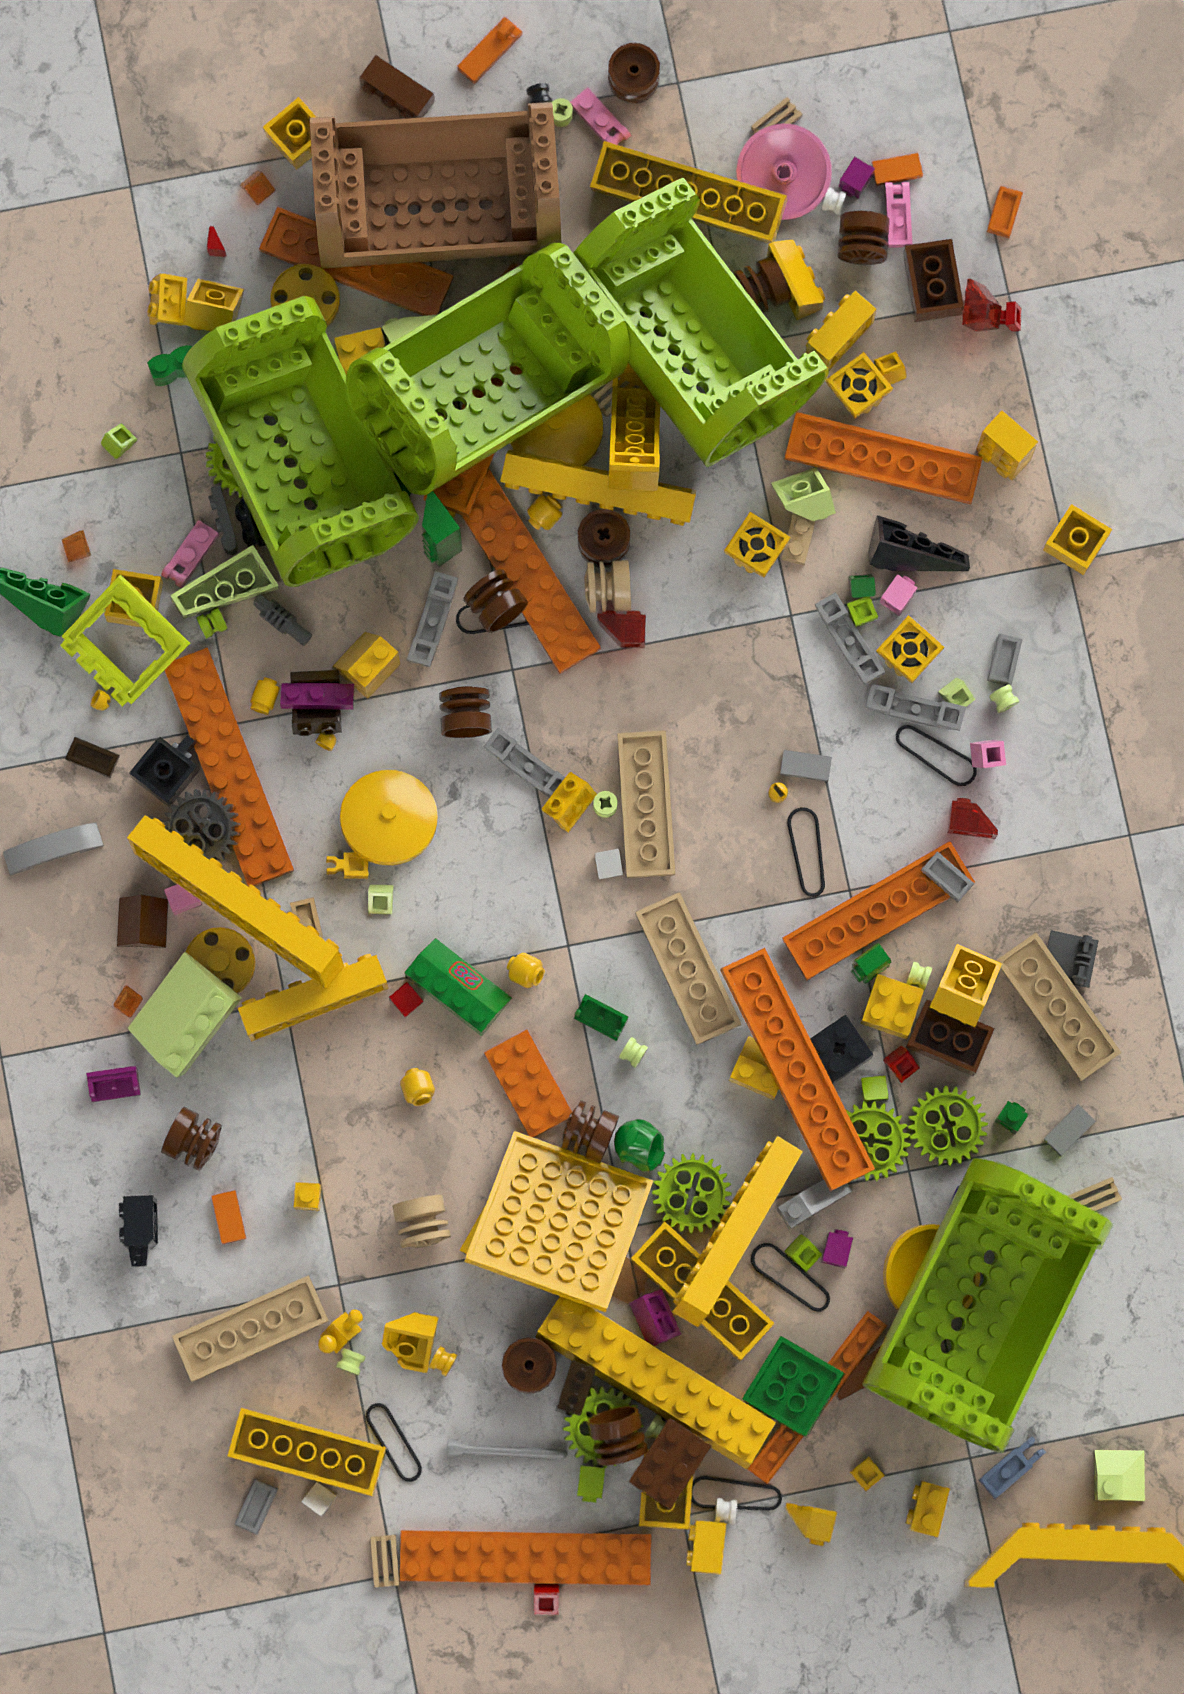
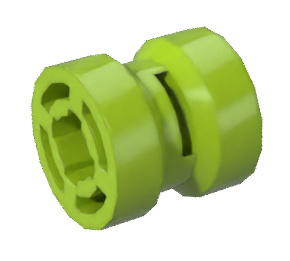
[196,607,228,639]

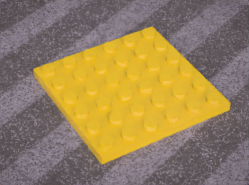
[465,1131,653,1313]

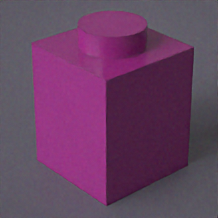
[838,156,875,199]
[821,1229,853,1268]

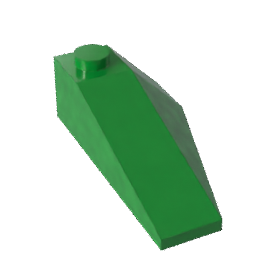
[0,567,90,637]

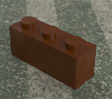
[359,55,435,119]

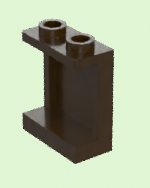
[290,670,342,736]
[555,1360,596,1416]

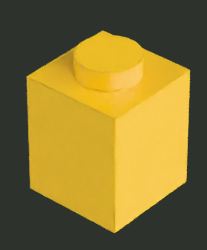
[294,1182,322,1211]

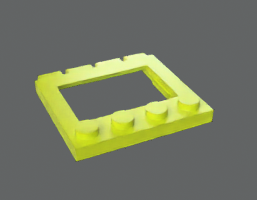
[60,575,191,707]

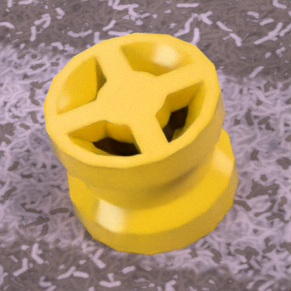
[429,1346,458,1377]

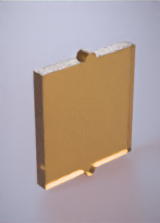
[612,1257,648,1304]

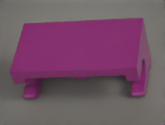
[86,1066,141,1102]
[629,1289,681,1347]

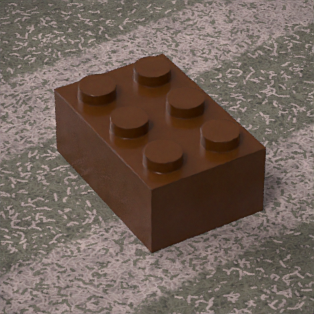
[903,239,964,322]
[906,999,995,1077]
[628,1418,712,1510]

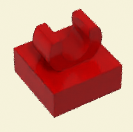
[995,301,1021,332]

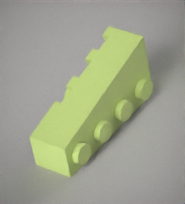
[170,545,279,619]

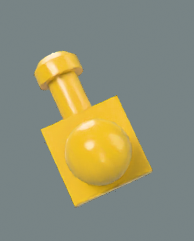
[318,1309,363,1354]

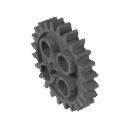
[162,789,241,861]

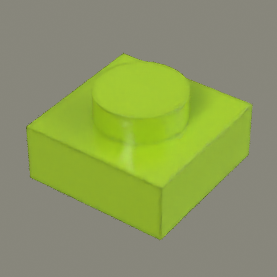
[846,597,878,627]

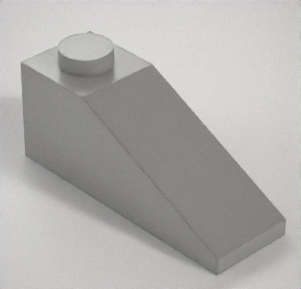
[776,1179,852,1230]

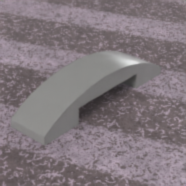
[407,571,458,667]
[815,592,885,685]
[866,684,966,731]
[483,728,565,798]
[3,822,104,876]

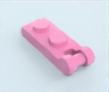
[570,87,631,145]
[885,182,912,248]
[161,520,219,588]

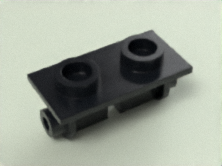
[235,498,266,548]

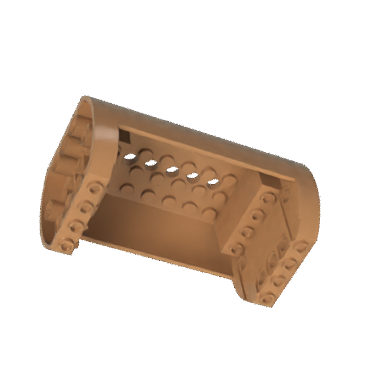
[310,102,562,269]

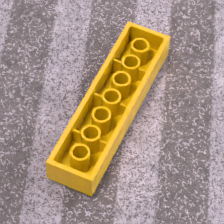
[590,141,788,244]
[500,449,697,526]
[672,1136,803,1327]

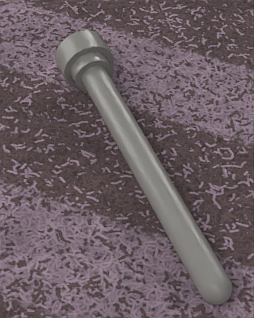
[447,1439,567,1460]

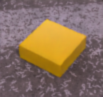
[850,1456,885,1492]

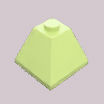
[771,467,836,521]
[1094,1450,1145,1501]

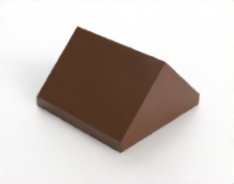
[117,895,168,948]

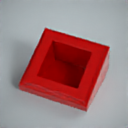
[207,226,227,257]
[389,982,424,1018]
[883,1046,920,1083]
[534,1584,559,1615]

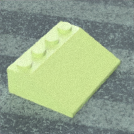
[127,952,242,1078]

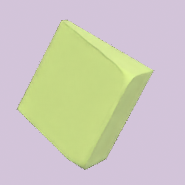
[939,678,975,707]
[368,884,394,914]

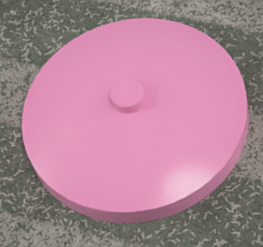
[736,124,832,220]

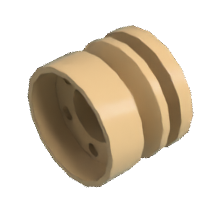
[584,560,631,613]
[392,1195,451,1248]

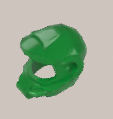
[614,1119,665,1172]

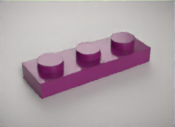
[280,683,355,710]

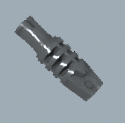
[253,594,312,646]

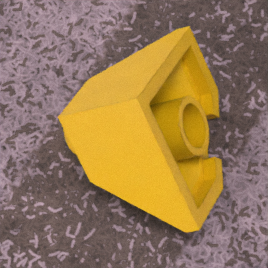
[382,1312,439,1373]
[785,1503,837,1547]

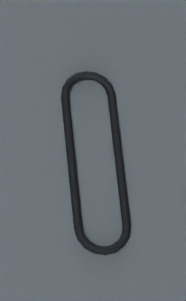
[366,1403,422,1482]

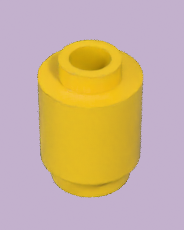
[250,677,280,715]

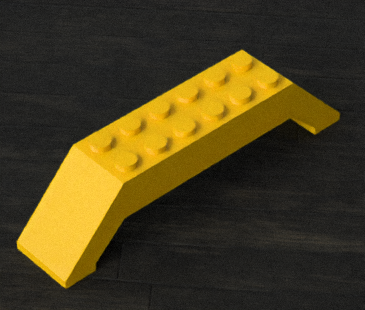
[608,364,660,492]
[964,1522,1184,1588]

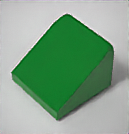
[848,574,876,598]

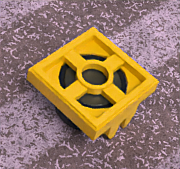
[826,352,893,418]
[724,511,791,578]
[876,615,945,684]

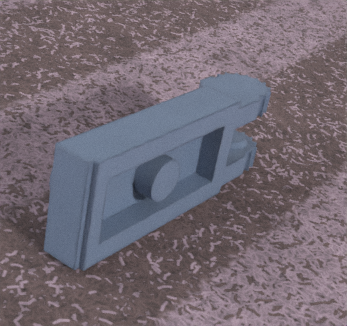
[979,1436,1046,1499]

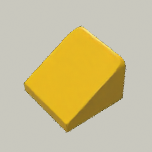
[874,351,907,385]

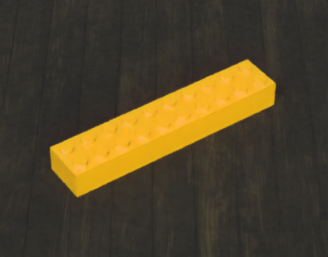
[127,815,344,989]
[535,1296,776,1470]

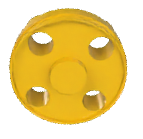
[270,264,340,327]
[186,927,256,994]

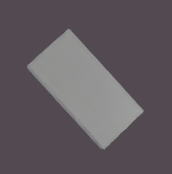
[987,634,1023,686]
[780,750,832,782]
[921,851,974,903]
[1043,1104,1096,1156]
[234,1479,278,1535]

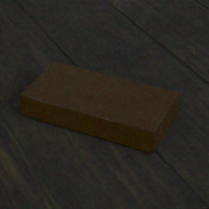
[65,737,120,778]

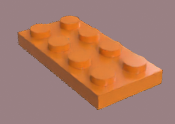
[484,1030,572,1138]

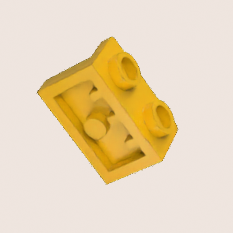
[147,273,187,326]
[542,772,597,833]
[906,1481,950,1537]

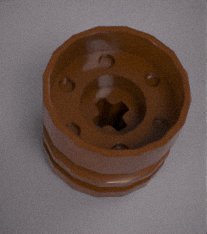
[837,210,890,265]
[733,255,791,313]
[463,569,528,633]
[439,686,492,738]
[561,1100,619,1164]
[161,1107,222,1171]
[587,1406,648,1465]

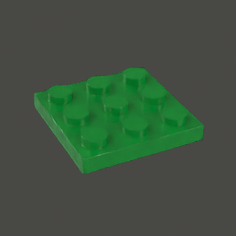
[742,1335,845,1438]

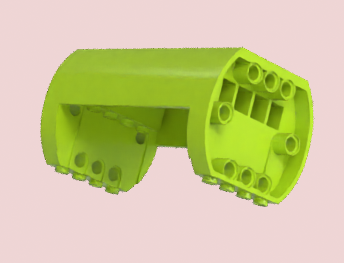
[573,178,829,468]
[346,243,630,495]
[182,296,419,587]
[863,1158,1113,1453]

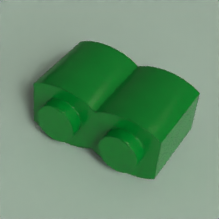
[147,345,192,386]
[851,943,892,984]

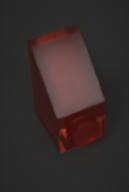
[947,798,998,839]

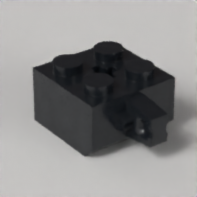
[129,735,200,808]
[810,1014,873,1084]
[119,1195,158,1267]

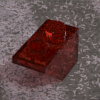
[962,279,1002,332]
[597,610,646,648]

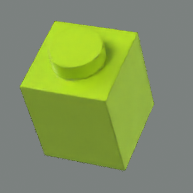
[577,1465,605,1503]

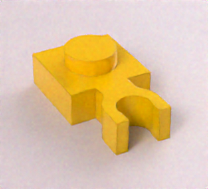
[326,852,368,879]

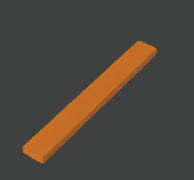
[748,1311,887,1484]

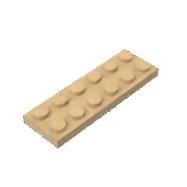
[617,730,675,878]
[635,892,741,1045]
[996,933,1122,1081]
[172,1275,329,1382]

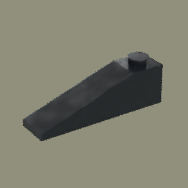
[868,515,970,572]

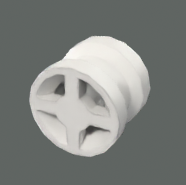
[821,188,846,215]
[714,1498,737,1525]

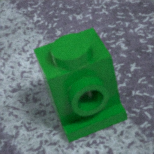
[995,1101,1028,1135]

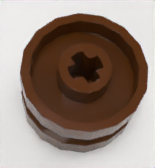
[608,43,660,103]
[578,509,630,568]
[502,1337,557,1394]

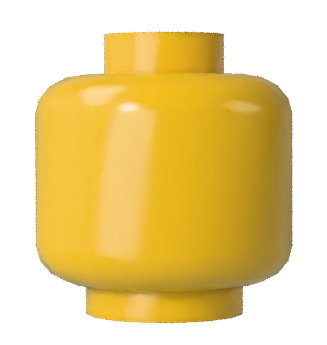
[527,494,563,530]
[507,952,545,988]
[400,1068,435,1106]

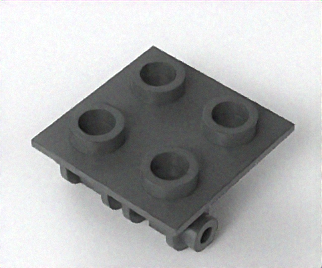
[1047,930,1099,988]

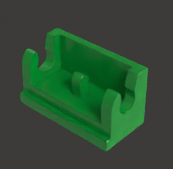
[574,994,629,1041]

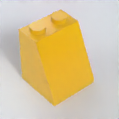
[332,632,400,699]

